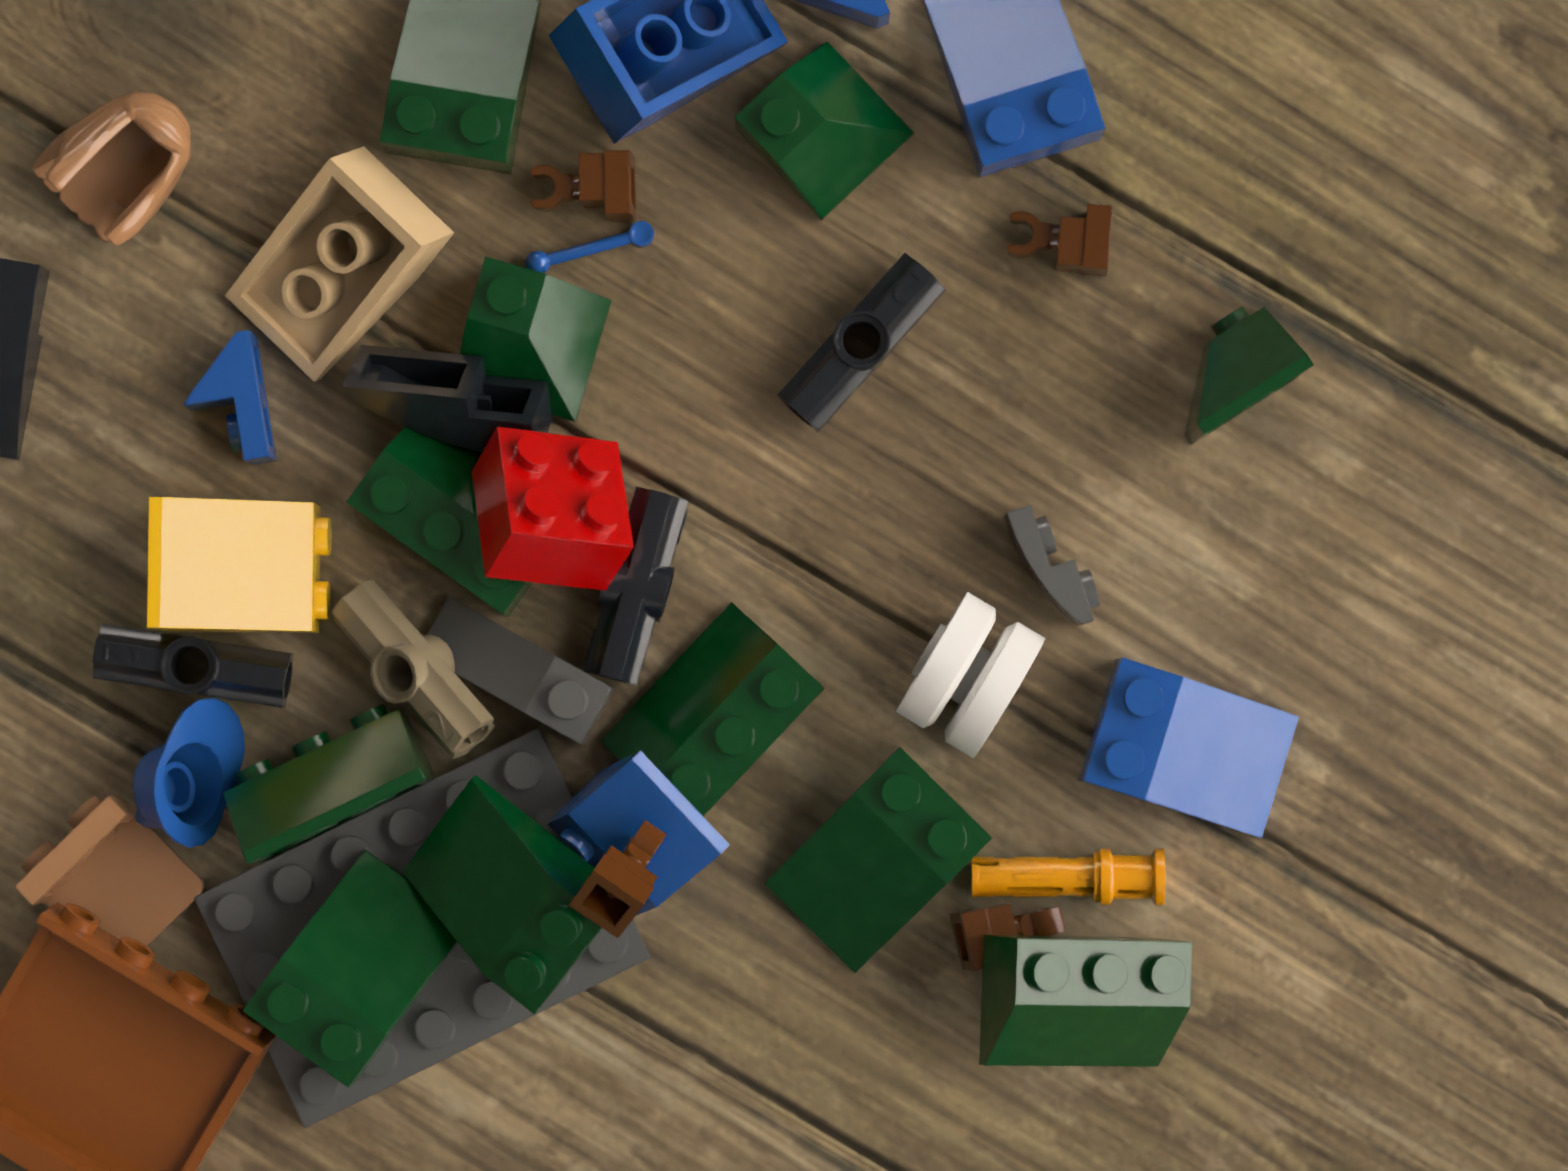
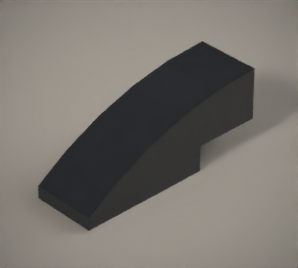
[0,258,50,460]
[343,345,553,452]

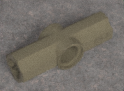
[331,580,495,759]

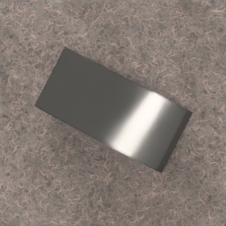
[1004,505,1100,626]

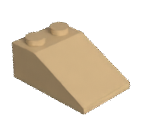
[225,146,454,382]

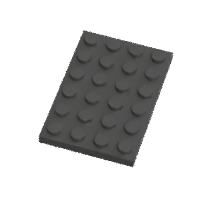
[194,728,652,1128]

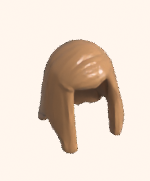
[32,92,191,246]

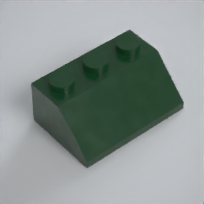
[346,427,533,617]
[601,602,824,817]
[223,704,436,864]
[979,934,1193,1067]

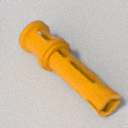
[972,848,1166,906]

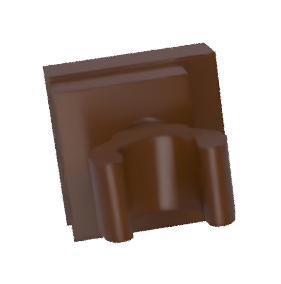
[530,150,636,222]
[1007,204,1113,277]
[569,820,667,938]
[949,904,1066,971]

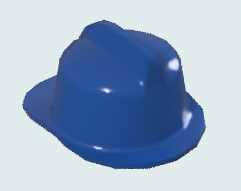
[132,698,245,848]

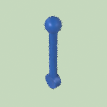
[525,221,654,273]

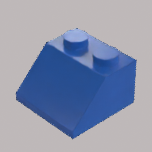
[547,750,730,915]

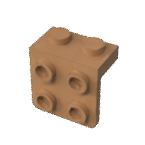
[15,795,204,947]

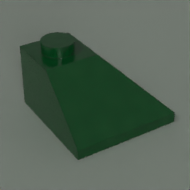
[735,41,914,220]
[460,256,612,422]
[1184,306,1314,445]

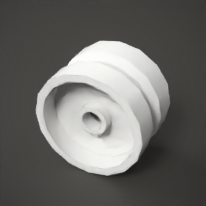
[896,592,1045,758]

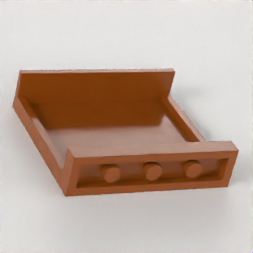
[0,902,276,1171]

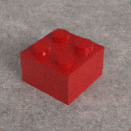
[472,427,634,591]

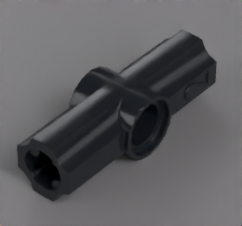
[777,253,946,433]
[584,486,689,686]
[92,624,294,708]

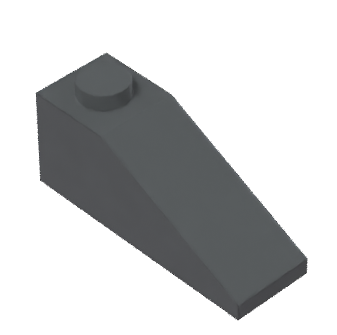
[427,596,615,745]

